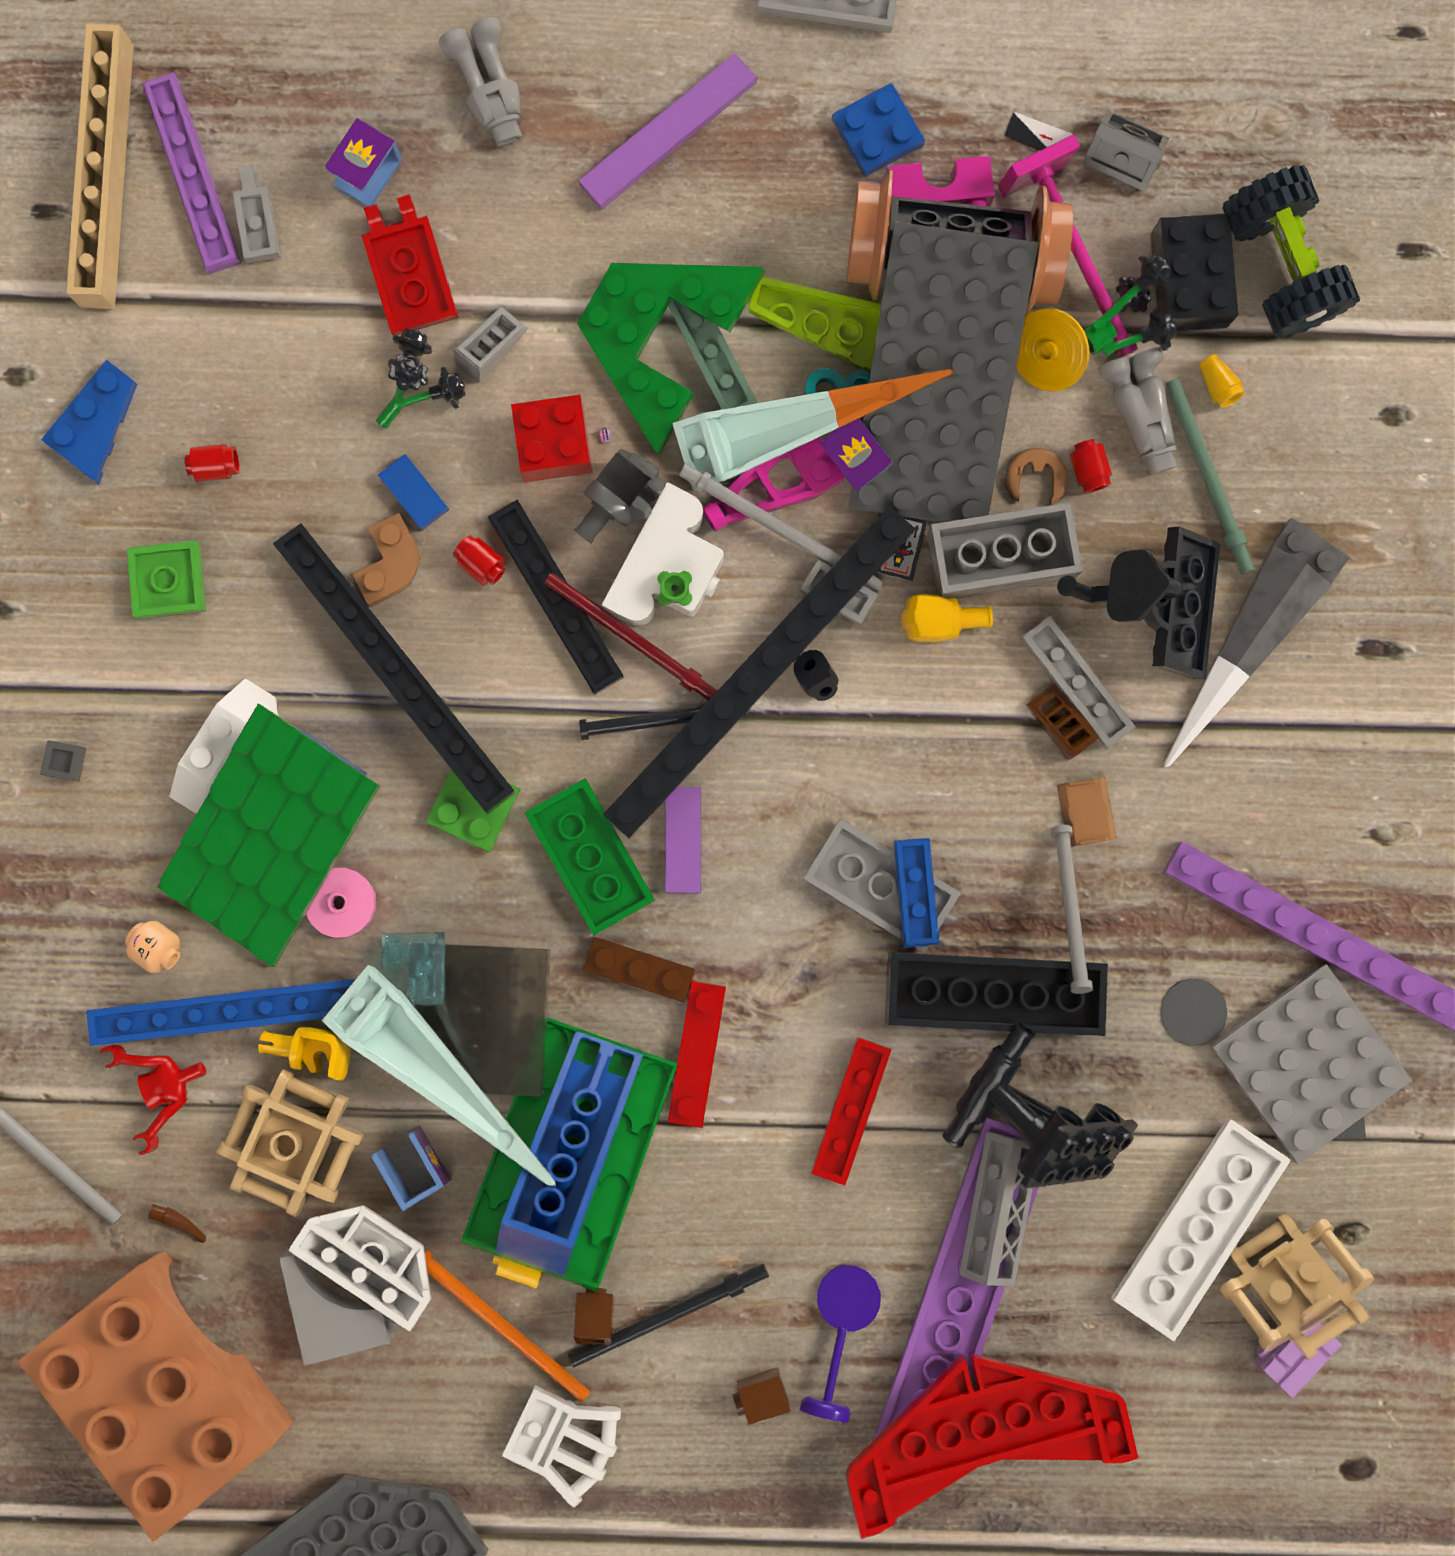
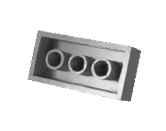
[927,502,1083,599]

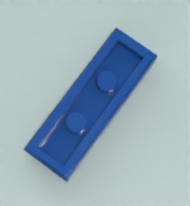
[893,838,940,948]

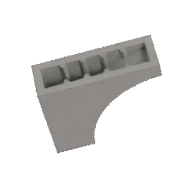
[279,1251,399,1366]

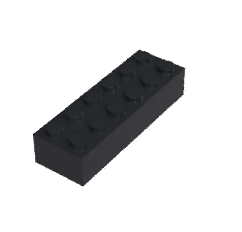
[885,952,1108,1036]

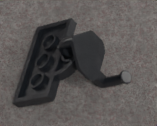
[1057,526,1221,680]

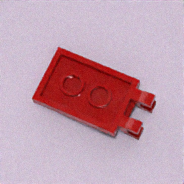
[361,194,459,336]

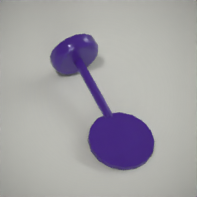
[799,1265,881,1423]

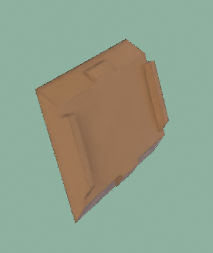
[1057,777,1117,847]

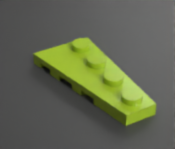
[749,277,881,373]

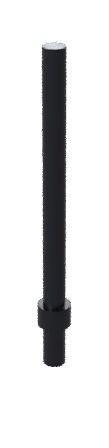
[568,1263,770,1368]

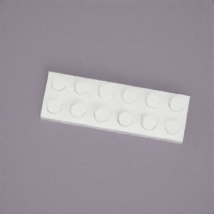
[1111,1118,1291,1341]

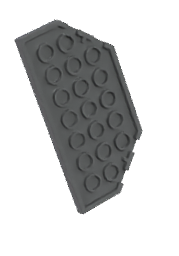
[238,1474,489,1556]

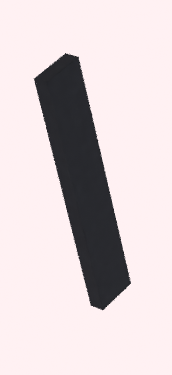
[488,499,624,695]

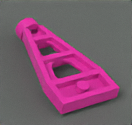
[702,437,845,532]

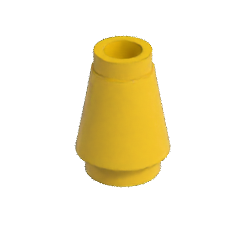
[1199,354,1245,408]

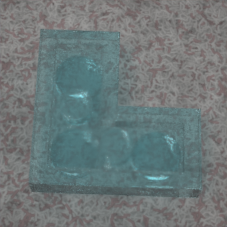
[381,932,445,1005]

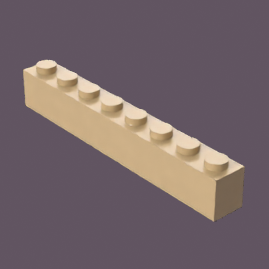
[66,24,134,309]

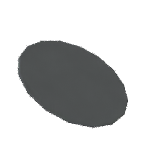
[1161,979,1228,1046]

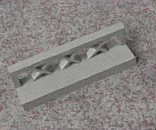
[959,1131,1033,1286]

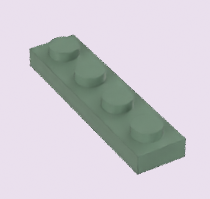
[668,300,758,410]

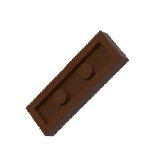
[583,937,695,1003]

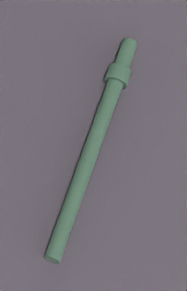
[1166,378,1255,575]

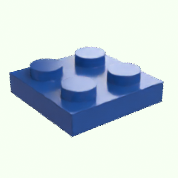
[832,82,925,177]

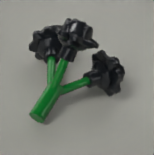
[376,328,466,429]

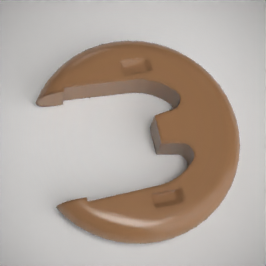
[1006,448,1068,506]

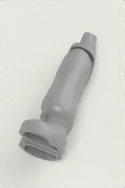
[1098,347,1177,475]

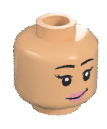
[125,921,181,974]

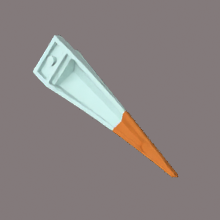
[672,369,953,491]

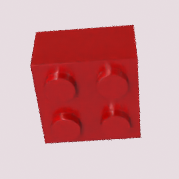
[511,394,593,483]

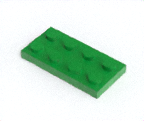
[524,778,656,936]

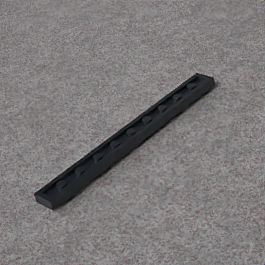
[273,523,515,815]

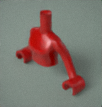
[100,1044,207,1155]

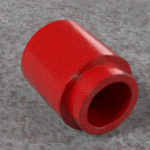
[1069,439,1112,494]
[184,444,240,482]
[453,535,505,586]

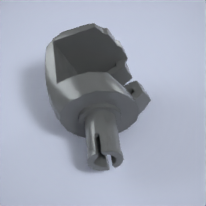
[574,449,665,544]

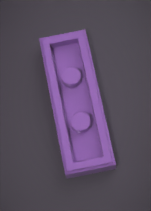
[665,787,701,893]

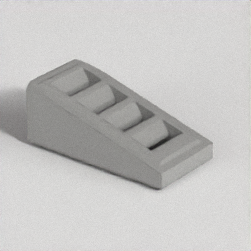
[454,306,527,383]

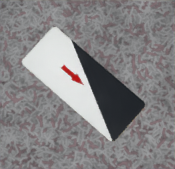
[1005,112,1073,150]

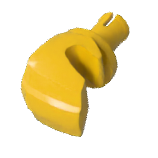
[900,594,993,643]
[258,1027,351,1081]

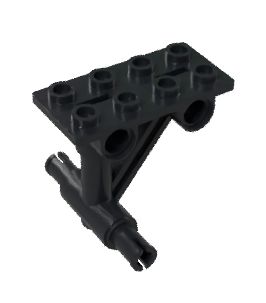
[942,1021,1138,1189]

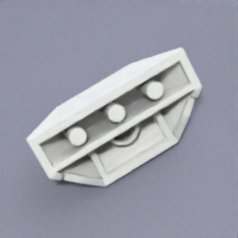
[169,679,279,814]
[288,1205,431,1332]

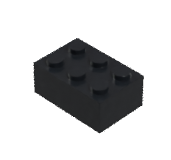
[1151,213,1238,332]

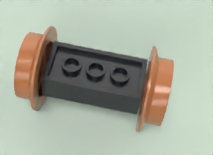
[846,169,1073,317]

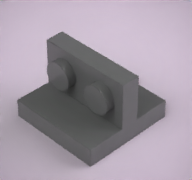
[1082,110,1169,191]

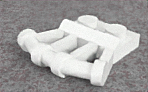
[502,1385,621,1507]

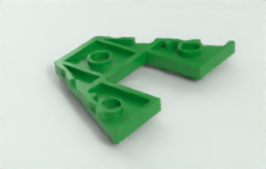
[577,263,765,454]

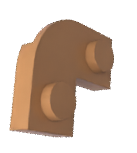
[352,513,421,607]

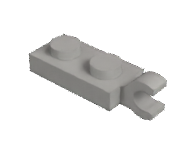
[232,164,281,263]

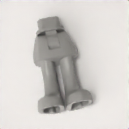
[439,17,522,146]

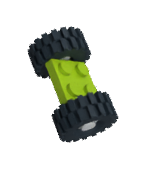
[1222,165,1360,338]

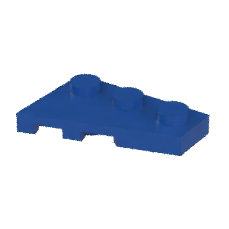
[41,359,138,484]

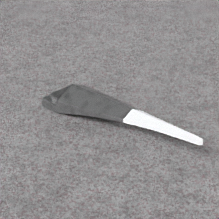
[1164,518,1350,767]

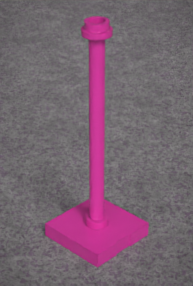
[998,134,1139,358]

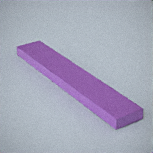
[579,53,757,210]
[142,72,241,274]

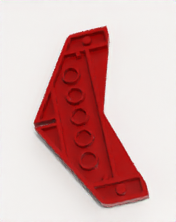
[846,1353,1139,1539]

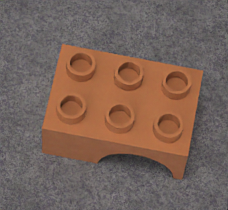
[17,1251,294,1542]

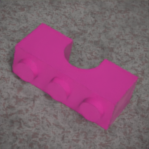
[885,156,995,207]

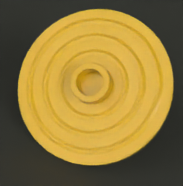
[1016,308,1090,392]

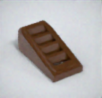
[1026,684,1100,761]

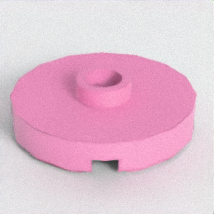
[306,868,377,938]

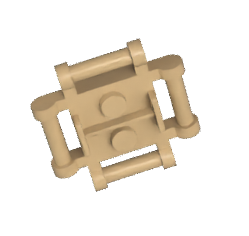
[216,1069,363,1217]
[1220,1212,1374,1360]

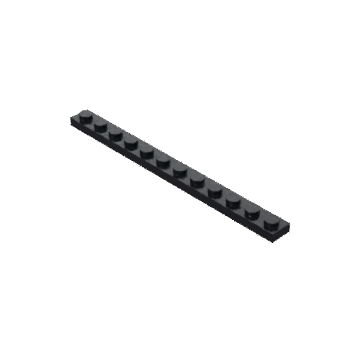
[603,506,915,839]

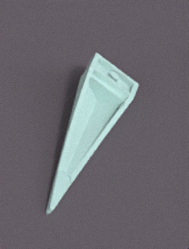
[322,965,556,1186]

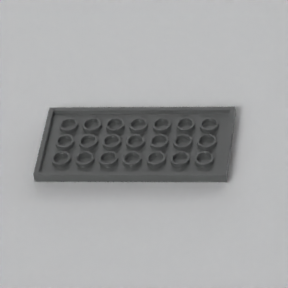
[849,221,1039,522]

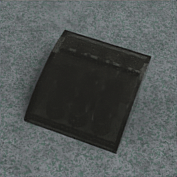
[405,942,551,1096]

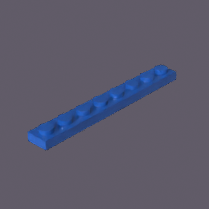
[87,979,356,1046]

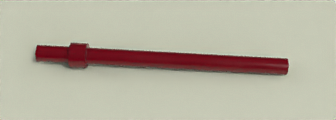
[544,572,718,700]

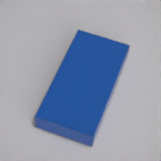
[378,454,449,531]

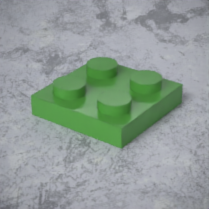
[127,541,206,619]
[426,770,521,852]

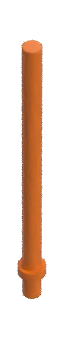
[425,1250,590,1403]

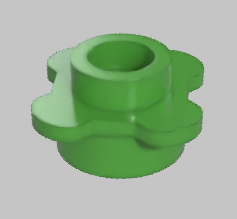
[657,571,692,606]

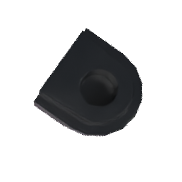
[793,650,839,701]

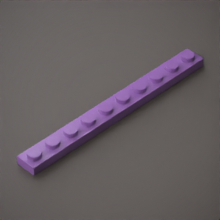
[1163,842,1455,1032]

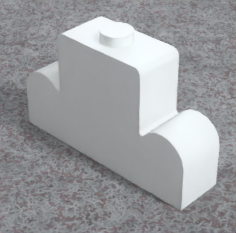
[602,482,724,626]

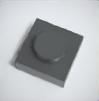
[40,740,87,782]

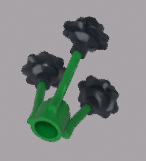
[1084,254,1177,357]

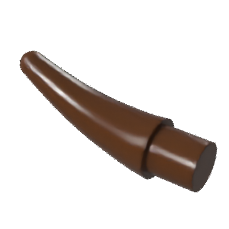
[148,1204,206,1243]

